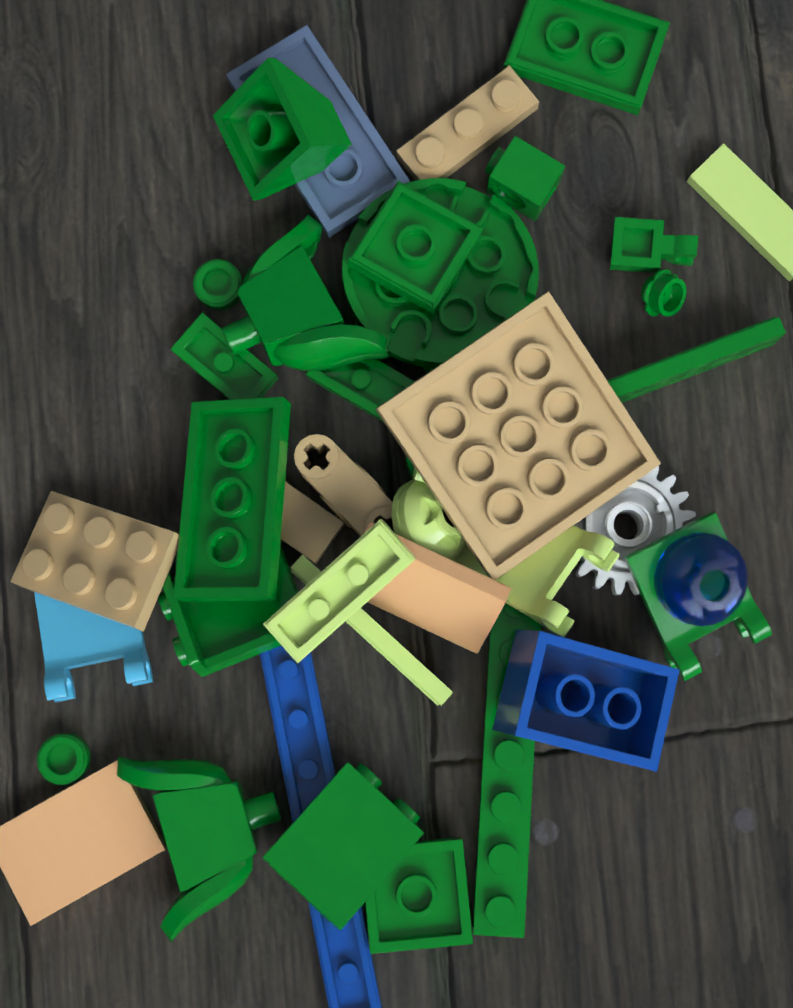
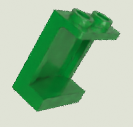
[158,544,299,677]
[261,762,424,930]

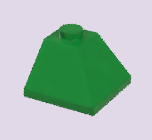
[213,58,352,201]

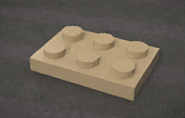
[10,491,179,632]

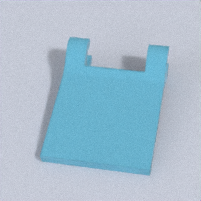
[34,592,153,703]

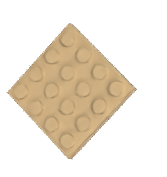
[375,292,661,580]

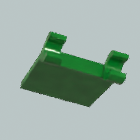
[624,511,772,681]

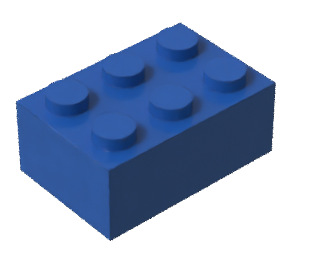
[492,629,679,772]

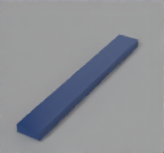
[260,645,382,1008]

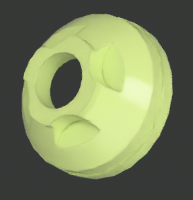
[391,480,467,561]

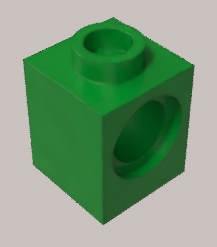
[485,136,565,222]

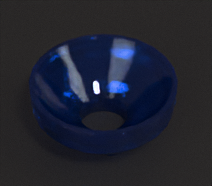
[654,532,748,626]

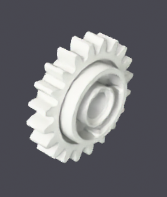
[575,466,696,595]

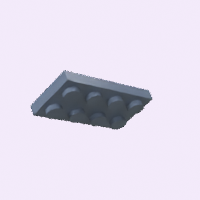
[226,25,410,238]

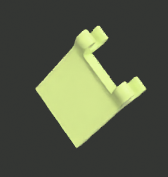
[454,525,619,637]

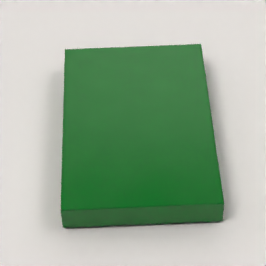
[503,0,670,116]

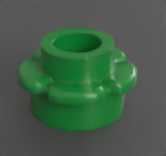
[641,269,687,317]

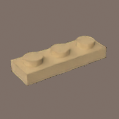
[396,65,539,181]

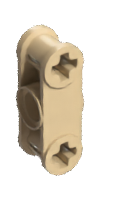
[294,434,393,536]

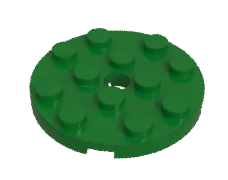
[342,178,539,369]

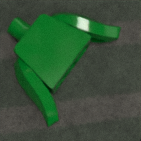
[221,214,388,371]
[116,756,282,943]

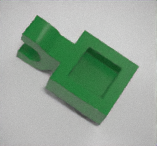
[610,217,698,273]

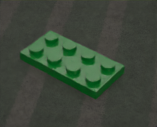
[173,397,291,602]

